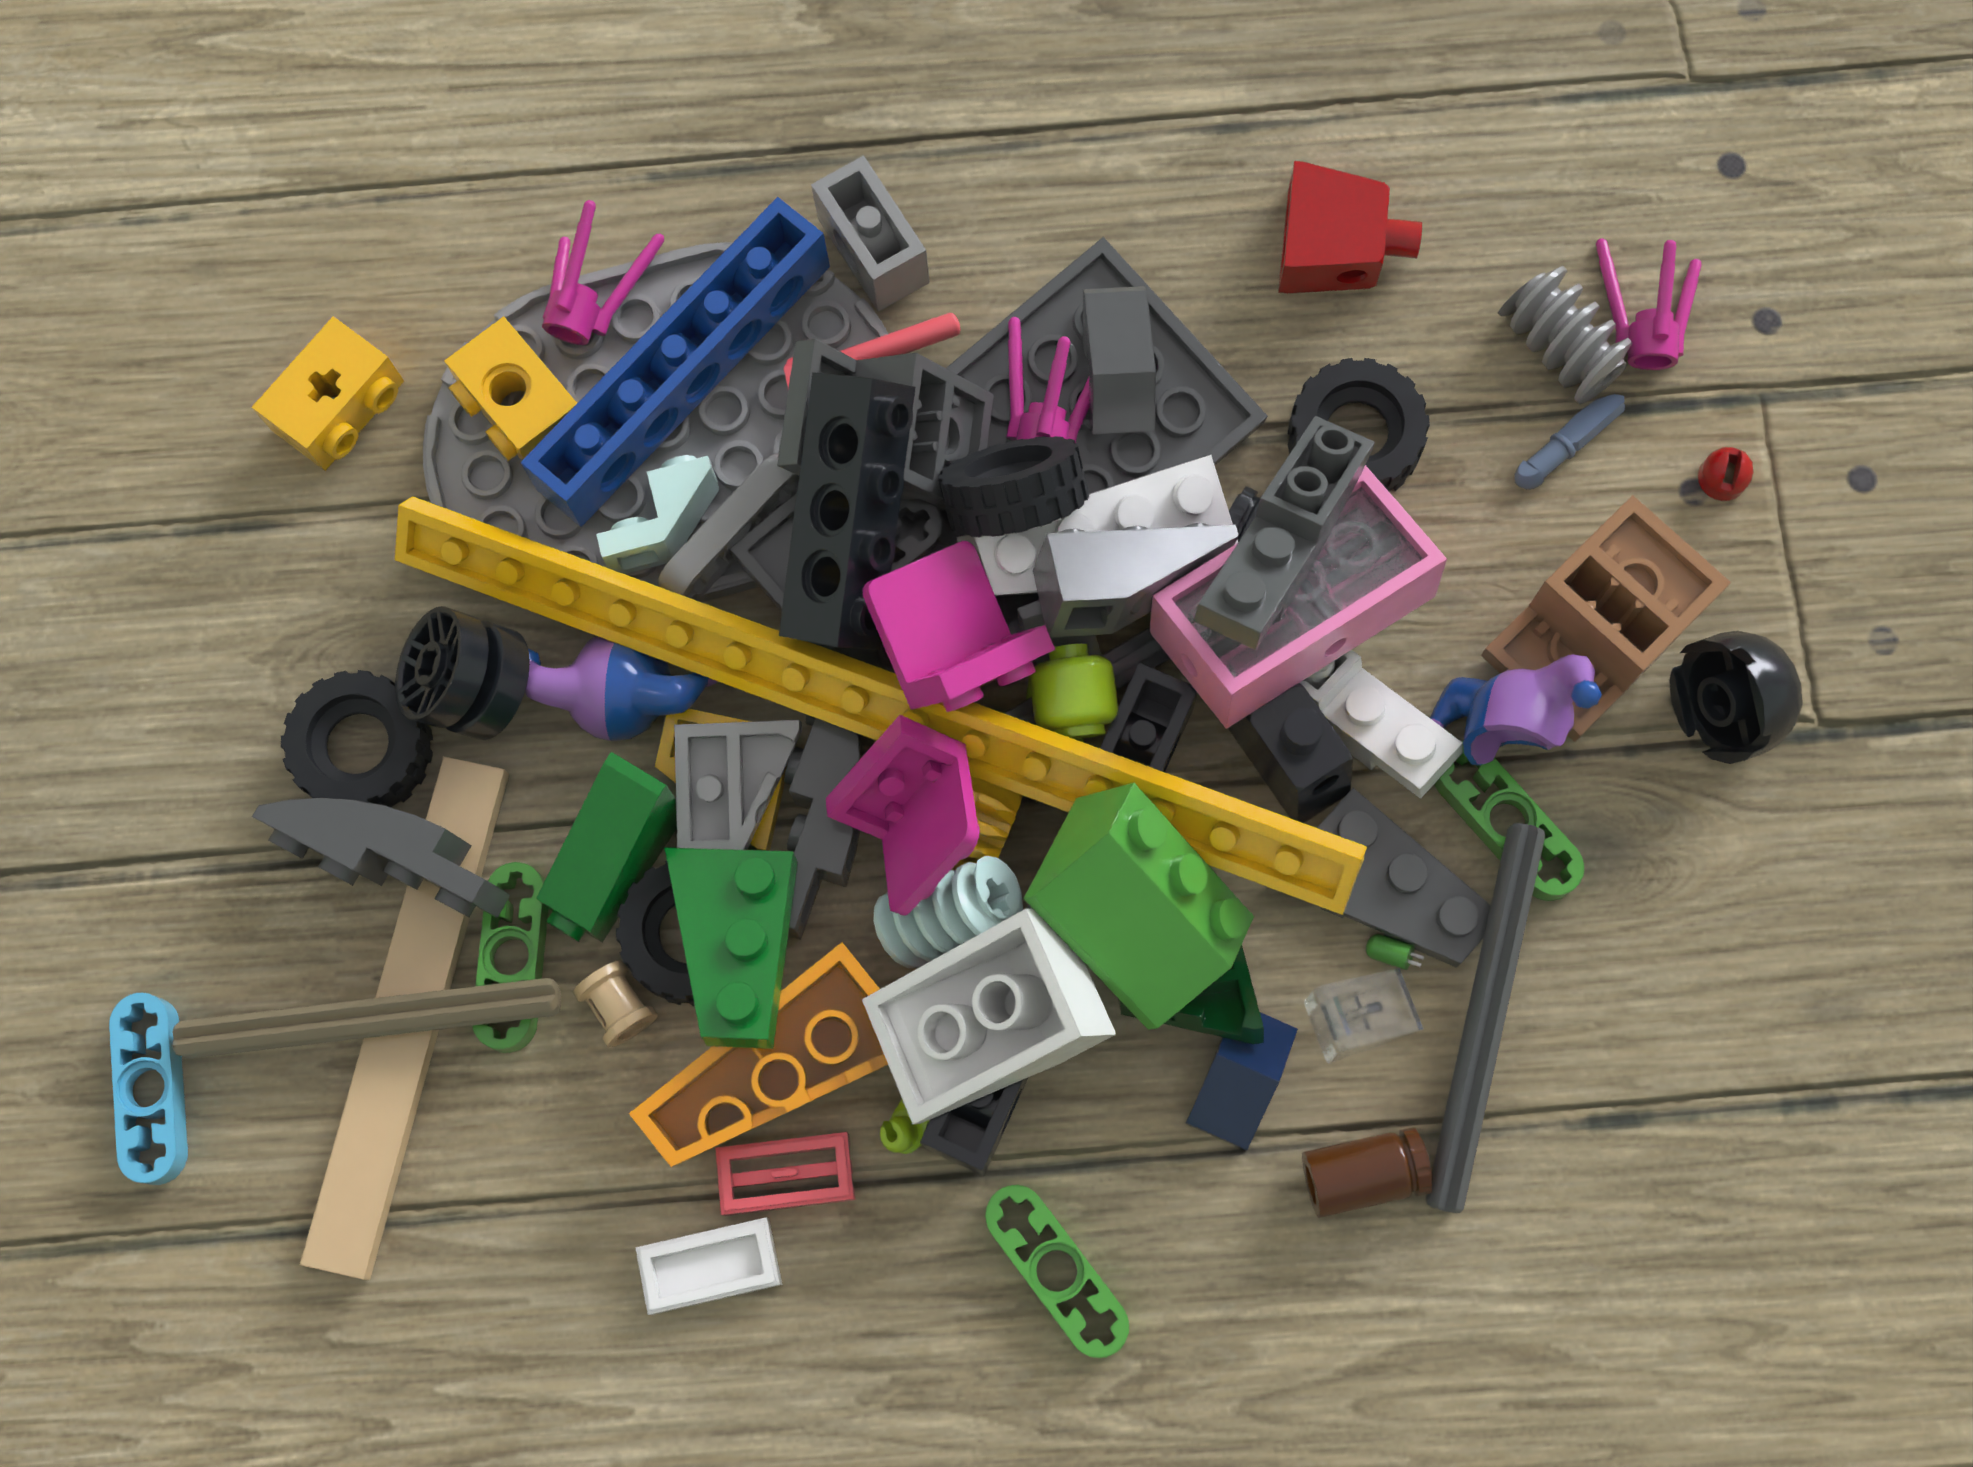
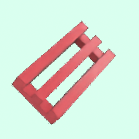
[715,1132,856,1216]

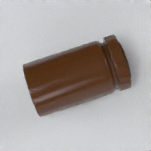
[1302,1127,1432,1218]

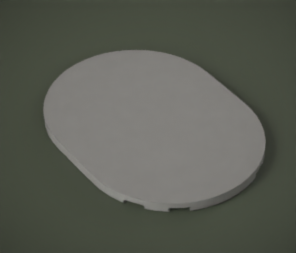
[423,242,888,602]

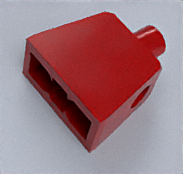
[1278,161,1422,294]

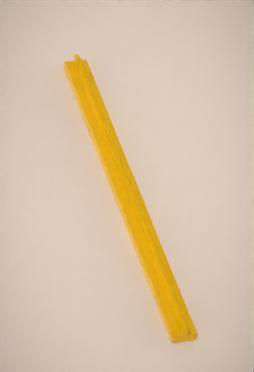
[395,496,1367,915]

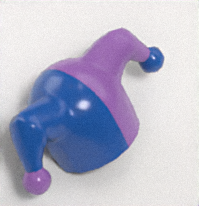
[525,636,718,741]
[1430,654,1602,765]

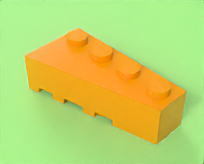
[629,942,888,1167]

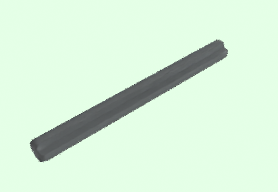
[1426,823,1545,1214]

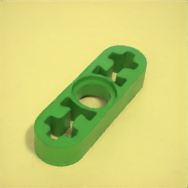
[1434,741,1584,901]
[472,862,549,1053]
[985,1185,1129,1358]

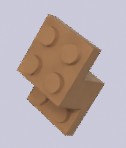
[1481,495,1731,742]

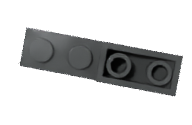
[1194,416,1375,650]
[784,715,863,940]
[252,798,510,918]

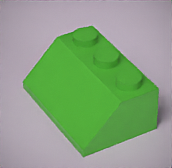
[1024,783,1254,1030]

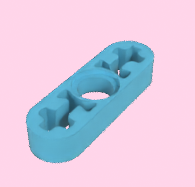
[109,993,188,1185]

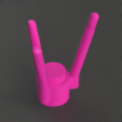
[542,200,665,345]
[1596,238,1702,370]
[1006,317,1089,444]

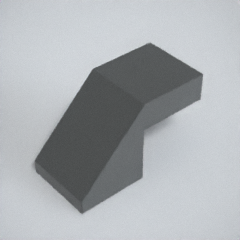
[1083,286,1156,434]

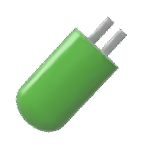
[1366,934,1424,970]

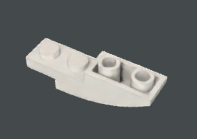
[1300,650,1463,799]

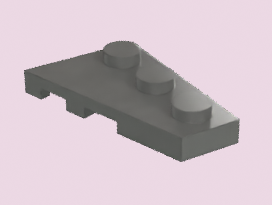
[1287,788,1491,968]

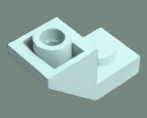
[596,455,720,574]

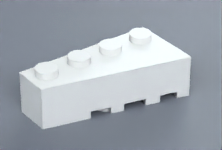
[956,455,1238,597]

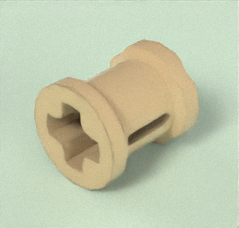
[573,960,658,1047]

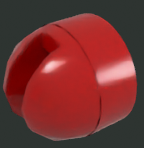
[1698,447,1754,501]

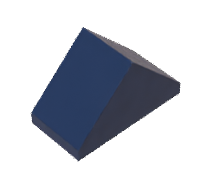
[1185,1012,1298,1151]

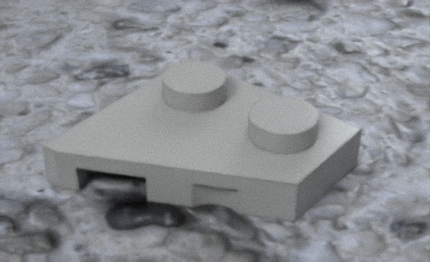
[674,720,802,850]

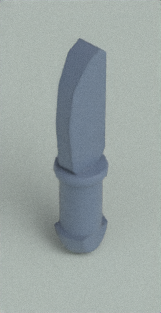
[1515,394,1625,490]

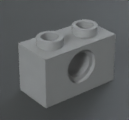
[811,155,930,312]

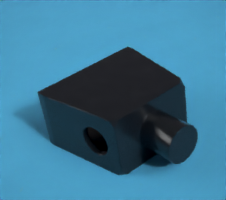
[1229,683,1353,823]

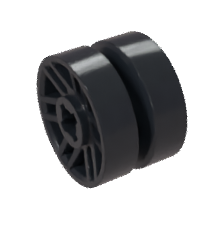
[395,606,530,740]

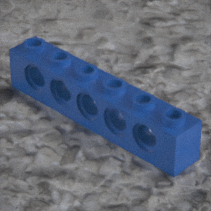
[520,197,830,527]

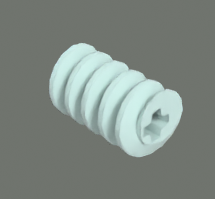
[873,856,1023,969]

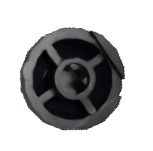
[1669,631,1803,764]

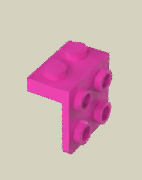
[863,541,1055,712]
[826,715,980,916]

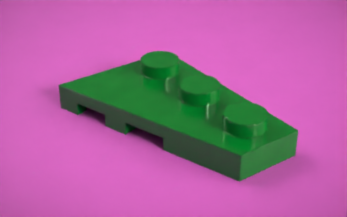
[665,848,798,1049]

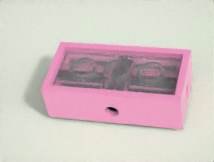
[1150,465,1447,729]

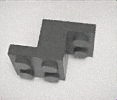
[777,339,994,511]

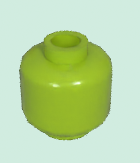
[1029,644,1119,740]

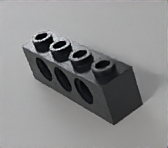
[779,372,916,650]

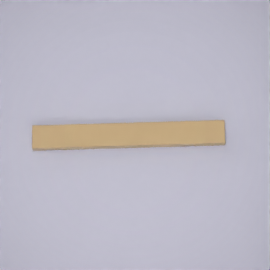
[300,756,509,1280]

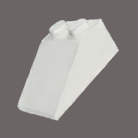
[862,908,1116,1125]

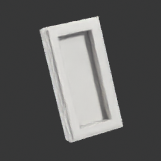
[636,1217,782,1315]

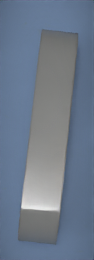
[658,453,799,600]

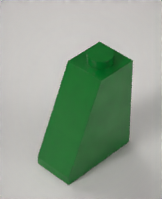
[536,752,677,943]

